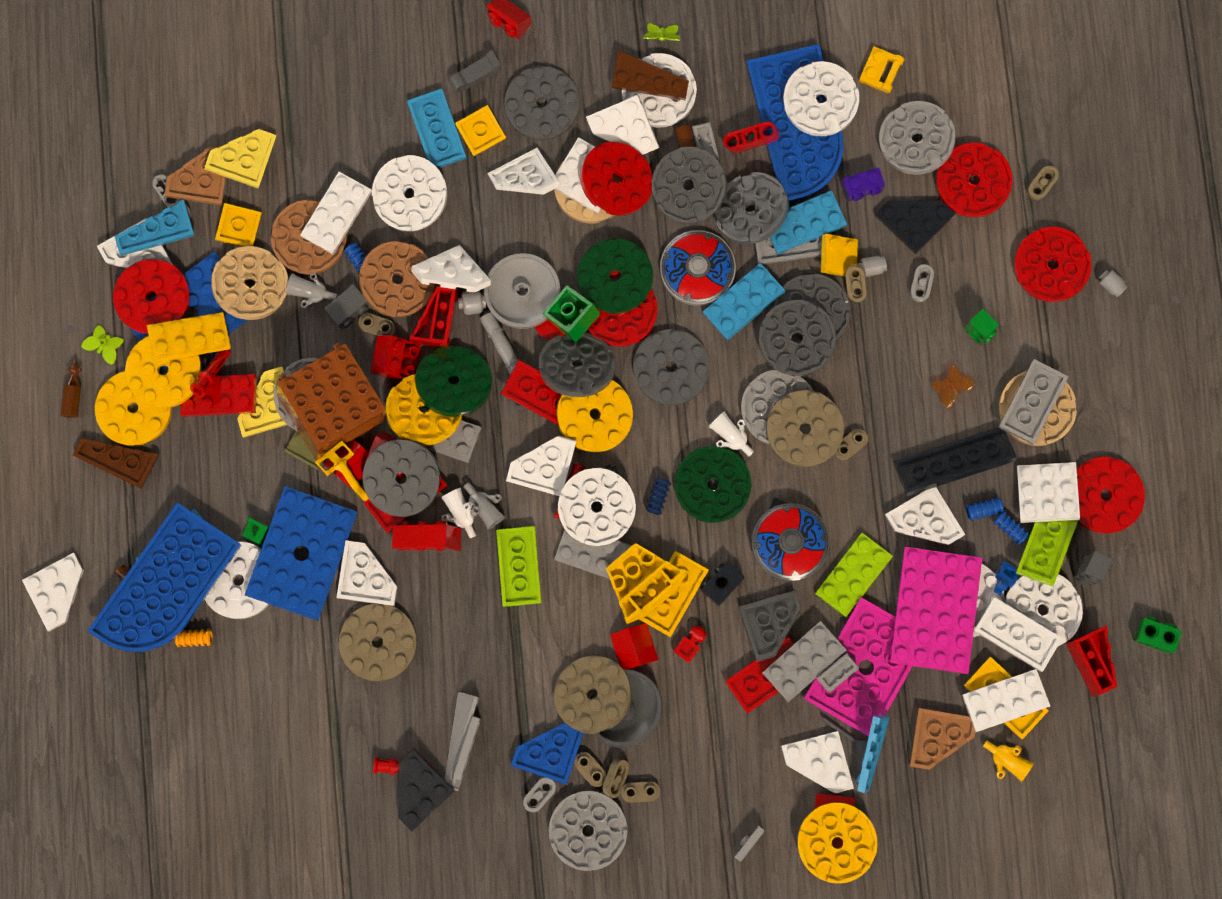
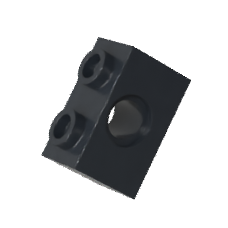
[701,562,745,607]

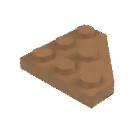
[164,147,225,205]
[909,708,975,770]

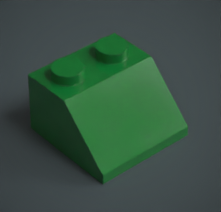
[542,285,600,342]

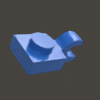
[993,561,1019,596]

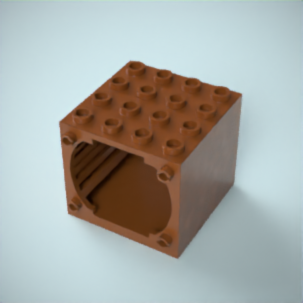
[277,343,386,461]

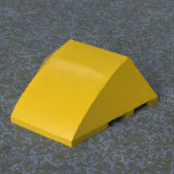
[606,543,687,624]

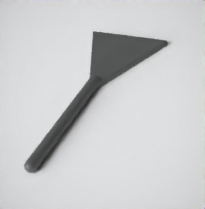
[822,717,885,757]

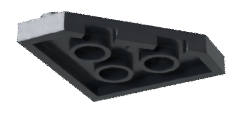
[875,201,956,254]
[398,748,455,831]

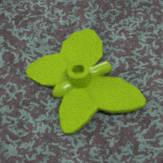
[643,23,681,41]
[81,325,124,365]

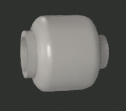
[458,290,486,315]

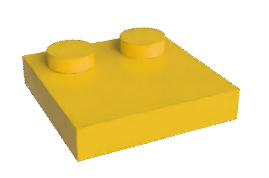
[455,105,506,157]
[215,203,262,247]
[821,234,858,277]

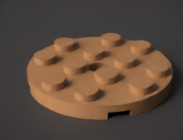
[271,200,347,275]
[359,241,435,317]

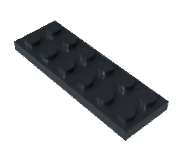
[894,427,1017,496]

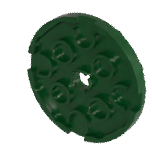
[577,238,653,314]
[415,346,492,417]
[674,446,752,523]

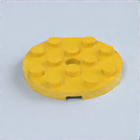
[125,336,201,408]
[95,371,172,446]
[386,374,462,445]
[556,380,633,453]
[797,803,877,883]

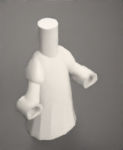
[709,411,754,457]
[441,488,477,539]

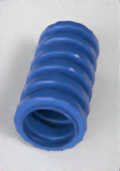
[344,243,366,273]
[966,497,1004,521]
[993,511,1029,545]

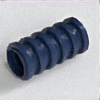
[645,478,671,515]

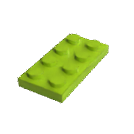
[1016,520,1078,587]
[496,526,542,607]
[815,533,893,618]

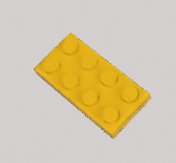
[147,312,231,362]
[639,551,709,638]
[963,657,1049,740]

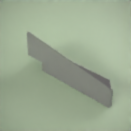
[445,692,481,791]

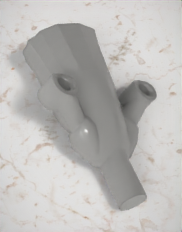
[286,273,337,309]
[463,482,505,530]

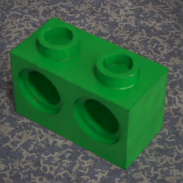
[964,309,999,345]
[1134,616,1182,654]

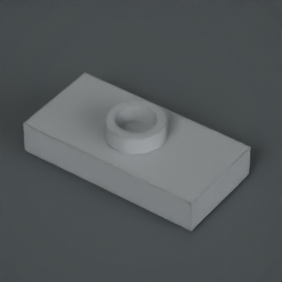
[692,122,719,159]
[816,653,859,693]
[734,826,764,861]

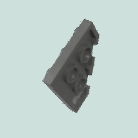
[739,590,801,662]

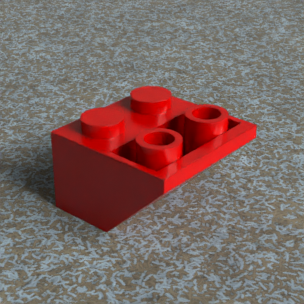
[487,0,532,40]
[370,335,421,380]

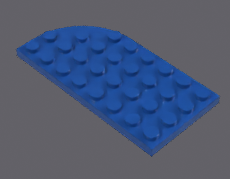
[746,44,843,202]
[87,502,242,652]

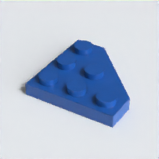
[511,723,584,785]

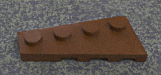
[612,50,689,101]
[73,438,159,489]

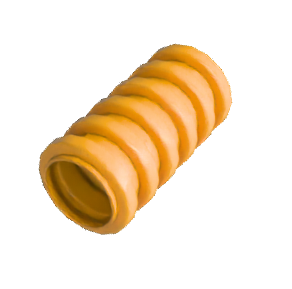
[175,628,213,647]

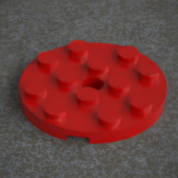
[580,142,653,216]
[936,143,1013,218]
[1014,227,1091,302]
[113,259,190,335]
[587,272,658,347]
[1076,457,1145,534]

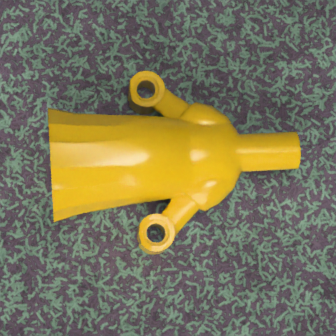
[983,740,1034,783]

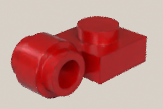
[673,625,708,663]

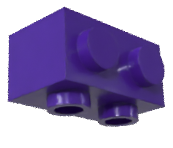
[841,167,885,202]

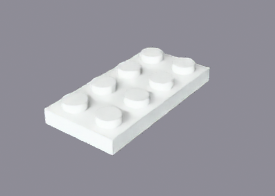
[300,172,372,255]
[974,597,1062,672]
[962,669,1050,732]

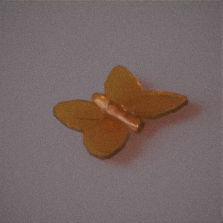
[932,366,975,408]

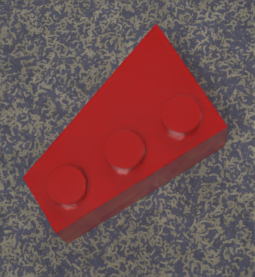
[409,286,458,348]
[392,521,461,552]
[1066,625,1117,697]

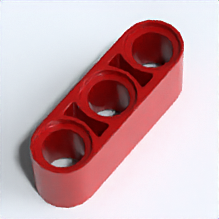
[723,122,780,153]

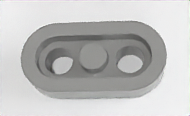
[910,264,934,303]
[523,777,556,812]

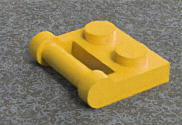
[859,46,905,93]

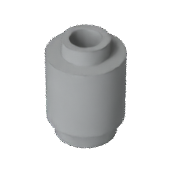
[858,255,887,277]
[1099,269,1128,297]

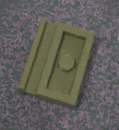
[284,431,324,470]

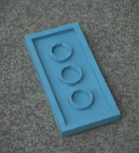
[407,89,467,169]
[769,191,847,255]
[703,263,785,341]

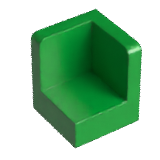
[242,517,269,546]

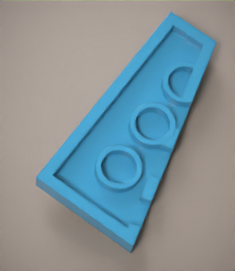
[114,199,194,256]
[856,714,890,793]

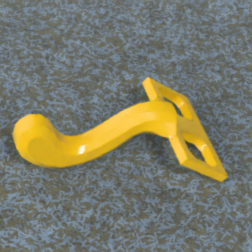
[315,441,369,501]

